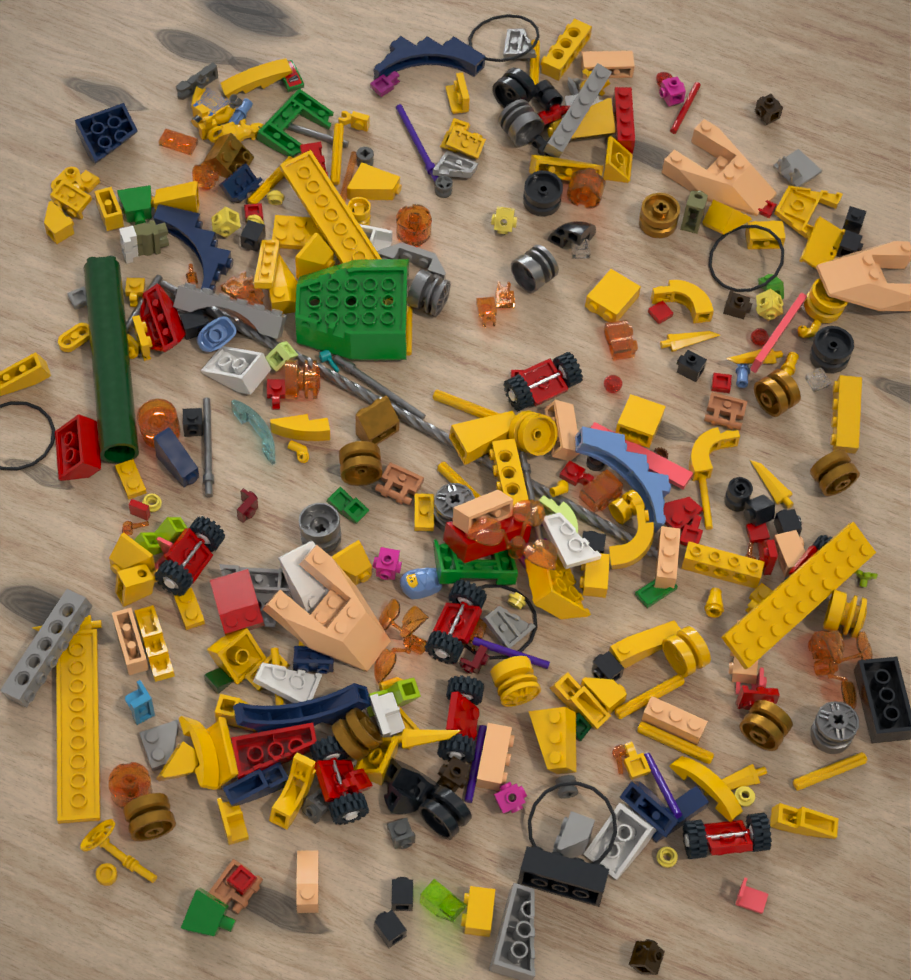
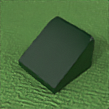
[204,667,233,694]
[576,713,592,742]

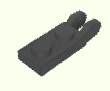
[176,63,218,100]

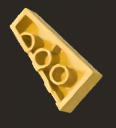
[830,375,862,454]

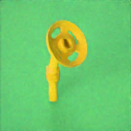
[80,819,157,883]

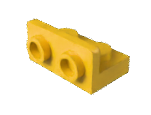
[446,72,470,114]
[445,126,486,160]
[50,179,92,220]

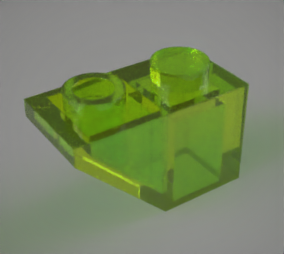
[420,878,467,922]

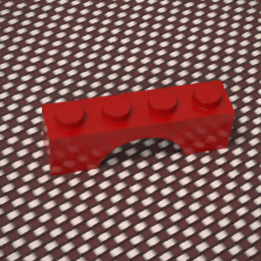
[612,87,635,154]

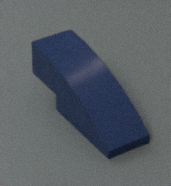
[223,762,288,807]
[652,786,709,843]

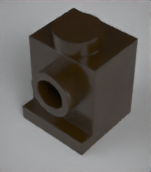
[723,289,753,320]

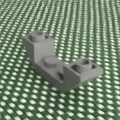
[378,242,446,282]

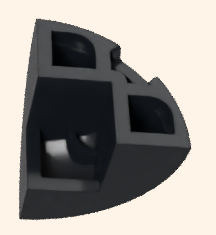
[548,221,596,249]
[384,758,440,814]

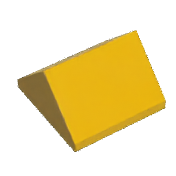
[603,136,633,183]
[702,199,752,235]
[354,737,399,786]

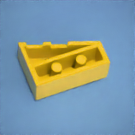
[528,707,576,774]

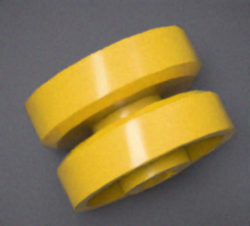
[804,278,849,323]
[509,411,558,456]
[662,626,711,678]

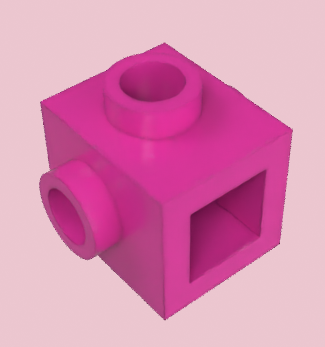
[659,76,686,107]
[373,547,402,580]
[493,781,527,814]

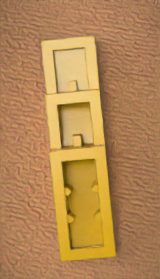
[220,58,292,98]
[134,605,175,682]

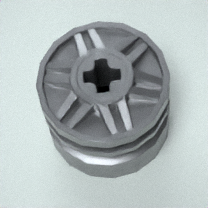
[498,99,544,147]
[510,245,559,293]
[407,270,451,316]
[434,483,475,532]
[299,503,342,553]
[810,701,859,754]

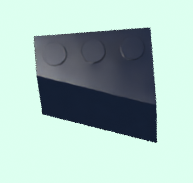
[75,103,138,164]

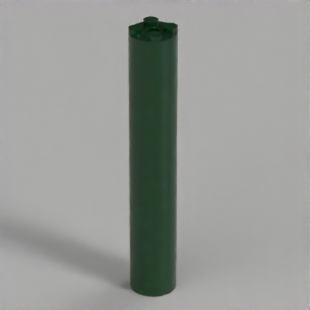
[84,256,139,464]

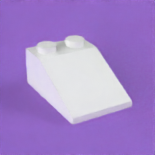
[201,346,271,395]
[278,541,329,614]
[583,803,657,880]

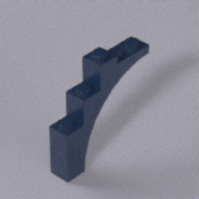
[373,36,485,80]
[153,204,234,294]
[233,683,371,732]

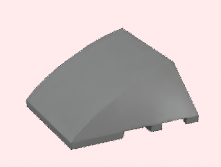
[219,564,290,627]

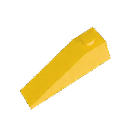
[529,155,604,183]
[0,352,51,396]
[609,620,681,669]

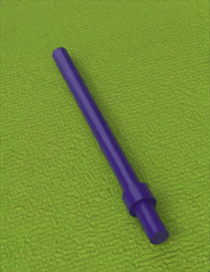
[396,104,439,183]

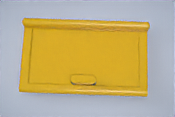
[799,217,846,270]
[206,717,238,790]

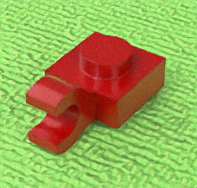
[267,379,286,410]
[559,460,594,489]
[679,515,703,546]
[335,768,373,794]

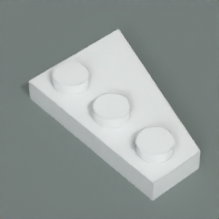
[541,512,602,569]
[253,662,322,703]

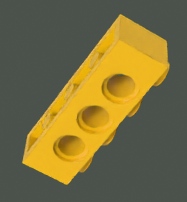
[540,18,592,81]
[489,438,529,514]
[681,542,764,589]

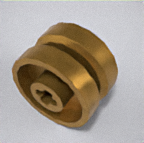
[639,192,680,239]
[754,369,801,417]
[339,441,383,486]
[810,450,860,496]
[739,700,793,751]
[332,708,383,761]
[123,793,176,841]

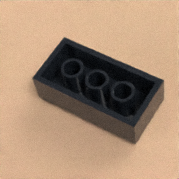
[854,656,911,744]
[517,846,609,907]

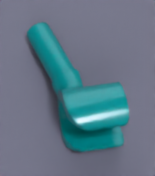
[319,350,340,373]

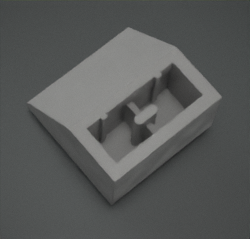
[553,811,595,858]

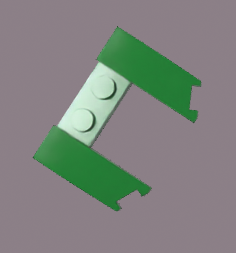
[257,88,334,158]
[433,539,518,585]

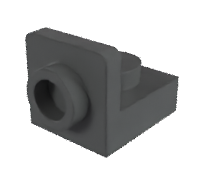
[302,789,330,824]
[387,817,415,849]

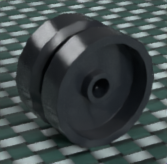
[492,67,536,108]
[523,171,563,217]
[810,326,854,373]
[418,786,472,840]

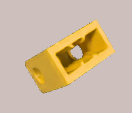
[115,564,158,607]

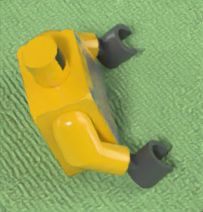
[191,74,242,128]

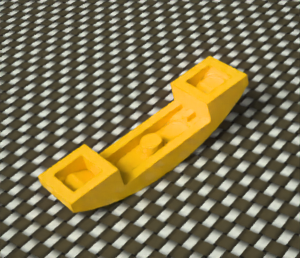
[179,716,219,790]
[669,756,743,822]

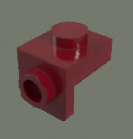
[237,488,258,523]
[459,644,490,674]

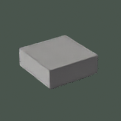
[67,287,87,310]

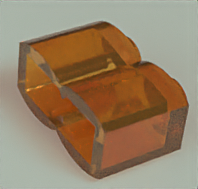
[604,320,638,361]
[579,469,623,513]

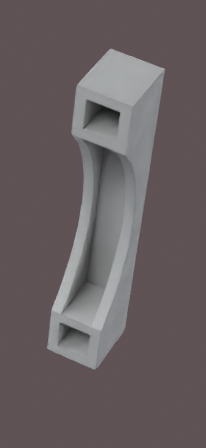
[543,63,612,158]
[173,282,287,339]

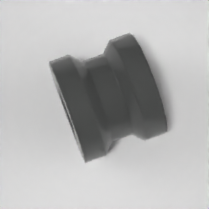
[356,147,374,166]
[435,176,453,198]
[555,775,578,799]

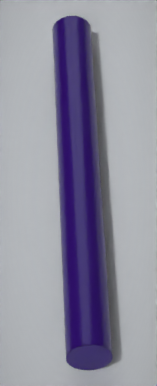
[472,637,550,669]
[464,725,487,803]
[644,753,682,819]

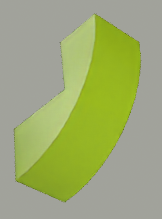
[134,517,187,555]
[367,678,421,717]

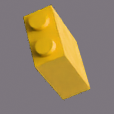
[585,269,641,325]
[615,394,666,448]

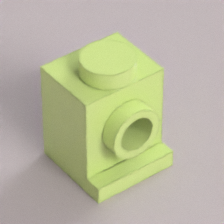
[265,341,298,372]

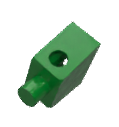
[117,185,152,225]
[181,888,236,936]

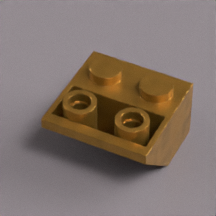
[203,133,254,179]
[356,396,400,445]

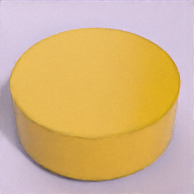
[95,863,118,886]

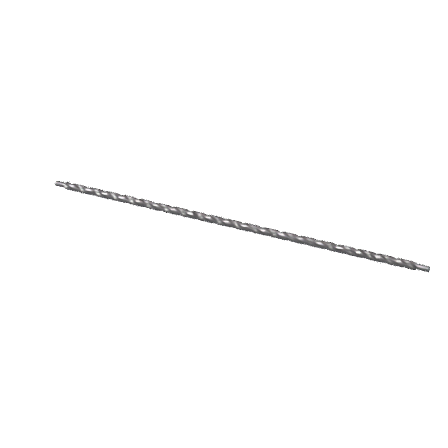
[160,280,658,558]

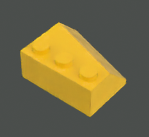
[525,547,591,619]

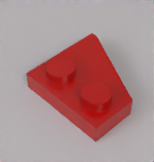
[537,104,570,125]
[663,497,703,531]
[757,539,778,576]
[736,685,780,710]

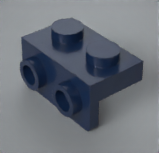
[219,163,263,202]
[293,646,334,674]

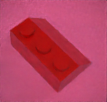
[55,414,101,481]

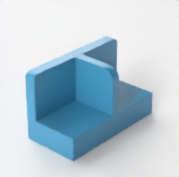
[125,680,155,725]

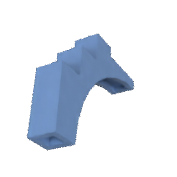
[575,427,671,533]

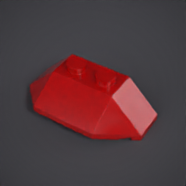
[139,283,185,352]

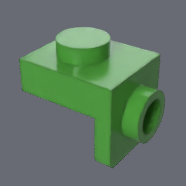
[758,274,784,299]

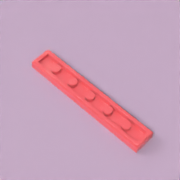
[750,293,807,373]
[591,422,693,490]

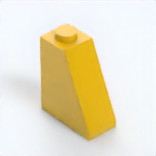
[347,163,402,200]
[151,181,200,213]

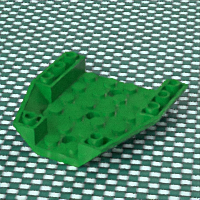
[295,259,409,360]

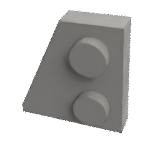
[503,29,536,58]
[432,151,478,178]
[483,606,536,648]
[139,720,179,772]

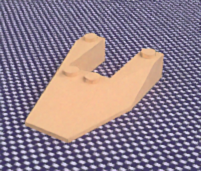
[662,119,777,216]
[816,241,911,311]
[262,545,391,672]

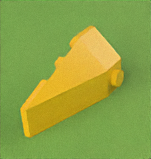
[267,254,297,314]

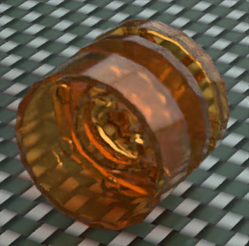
[285,360,320,400]
[137,398,181,448]

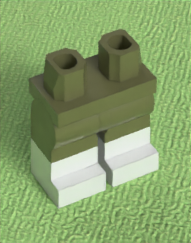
[119,220,169,264]

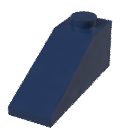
[620,781,679,837]

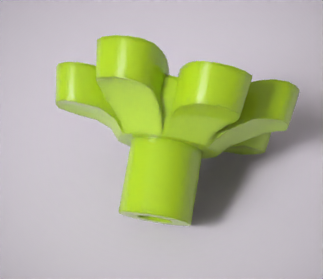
[853,570,878,587]

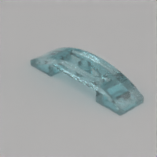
[231,399,276,465]

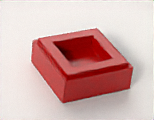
[758,200,777,219]
[244,203,263,223]
[648,300,674,324]
[711,372,732,394]
[129,499,151,521]
[746,523,770,544]
[227,864,257,895]

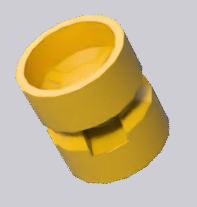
[348,197,371,226]
[608,489,645,524]

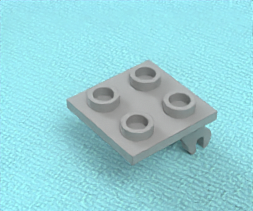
[773,149,822,187]

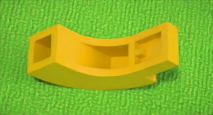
[651,280,714,323]
[689,427,740,481]
[609,504,654,570]
[269,753,316,830]

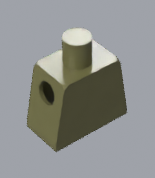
[680,191,708,234]

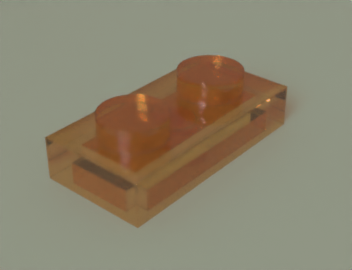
[159,129,198,155]

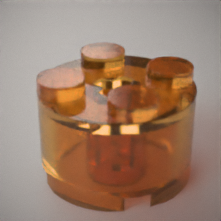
[567,168,606,209]
[396,204,432,247]
[108,762,153,809]

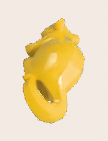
[207,119,263,143]

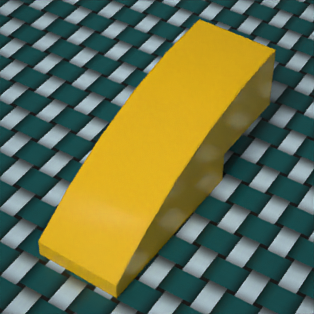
[270,414,330,441]
[550,672,611,730]
[770,803,839,839]

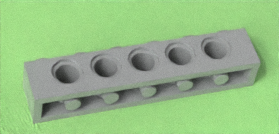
[0,589,93,708]

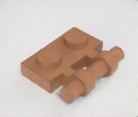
[704,392,748,430]
[375,462,424,506]
[209,859,263,915]

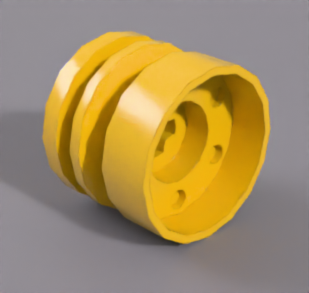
[823,589,867,638]
[490,656,541,707]

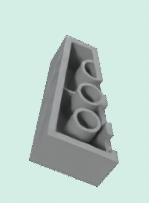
[489,883,535,980]

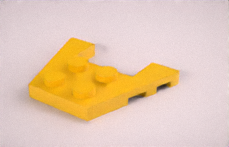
[775,186,843,240]

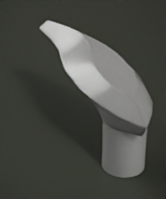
[568,77,581,95]

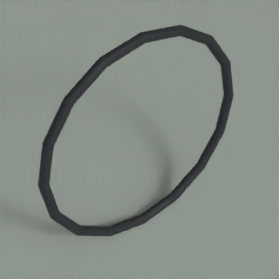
[468,14,540,62]
[709,225,785,292]
[0,401,56,471]
[462,584,538,660]
[528,781,617,864]

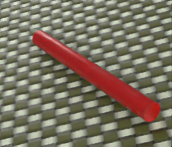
[670,82,701,134]

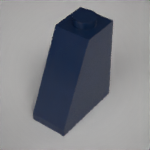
[153,427,199,487]

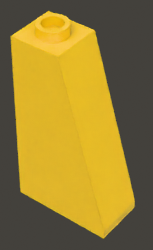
[548,98,616,139]
[449,411,516,465]

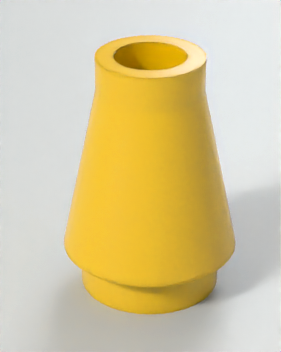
[704,588,724,618]

